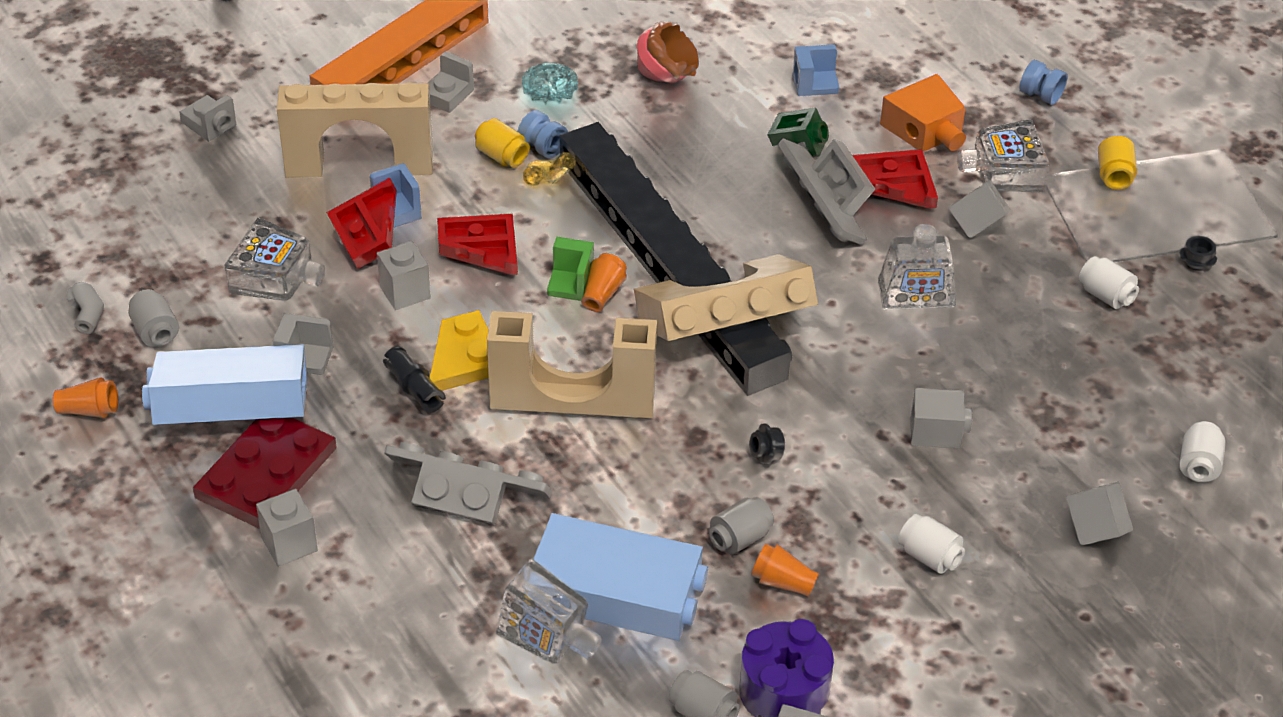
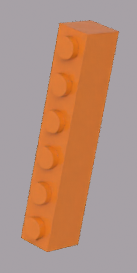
[309,0,489,85]

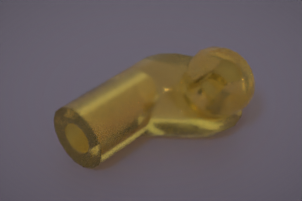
[523,152,576,186]

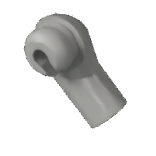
[66,282,104,334]

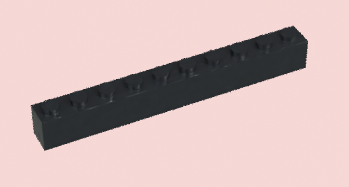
[560,122,792,396]

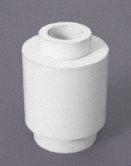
[1079,256,1139,309]
[1180,421,1225,482]
[898,514,965,574]

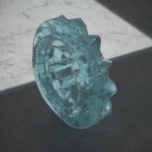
[522,63,578,105]

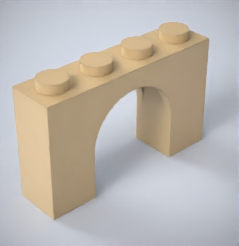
[277,82,433,178]
[633,254,818,341]
[487,311,657,418]

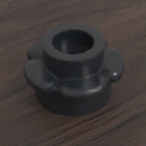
[1179,235,1217,270]
[749,423,785,464]

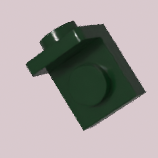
[767,108,829,157]

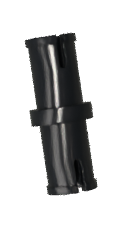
[383,346,446,413]

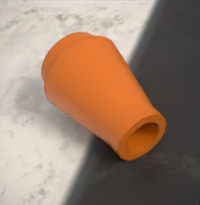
[581,253,627,312]
[53,377,118,418]
[751,543,819,597]

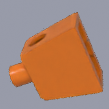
[880,74,966,151]

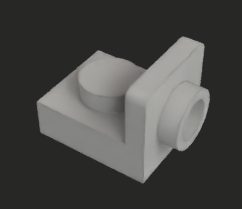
[428,52,474,113]
[179,95,237,142]

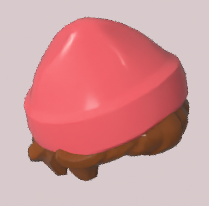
[637,21,699,83]

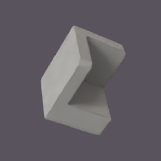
[949,180,1011,238]
[273,313,334,375]
[1066,481,1133,545]

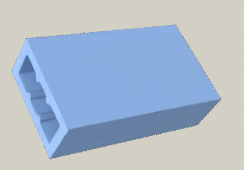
[142,344,307,425]
[526,513,708,641]

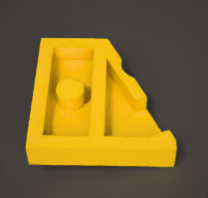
[430,310,489,391]

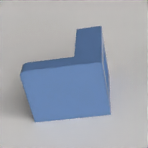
[792,45,839,96]
[370,163,422,228]

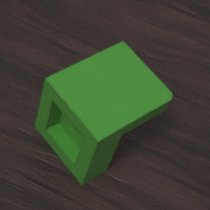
[547,237,594,301]

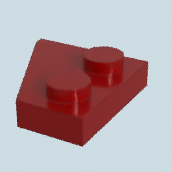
[852,149,938,209]
[326,178,397,269]
[437,213,518,275]

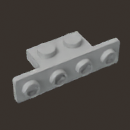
[778,138,875,245]
[384,442,552,525]

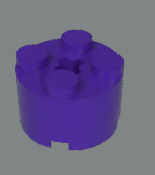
[739,619,834,717]

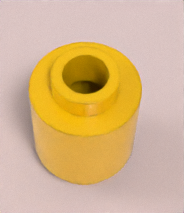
[475,118,530,168]
[1098,136,1137,190]

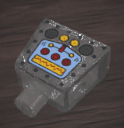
[957,119,1050,193]
[224,218,325,301]
[878,224,956,309]
[496,558,602,664]

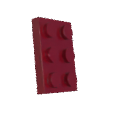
[193,417,337,529]

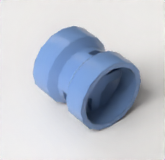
[1019,59,1068,105]
[517,110,568,159]

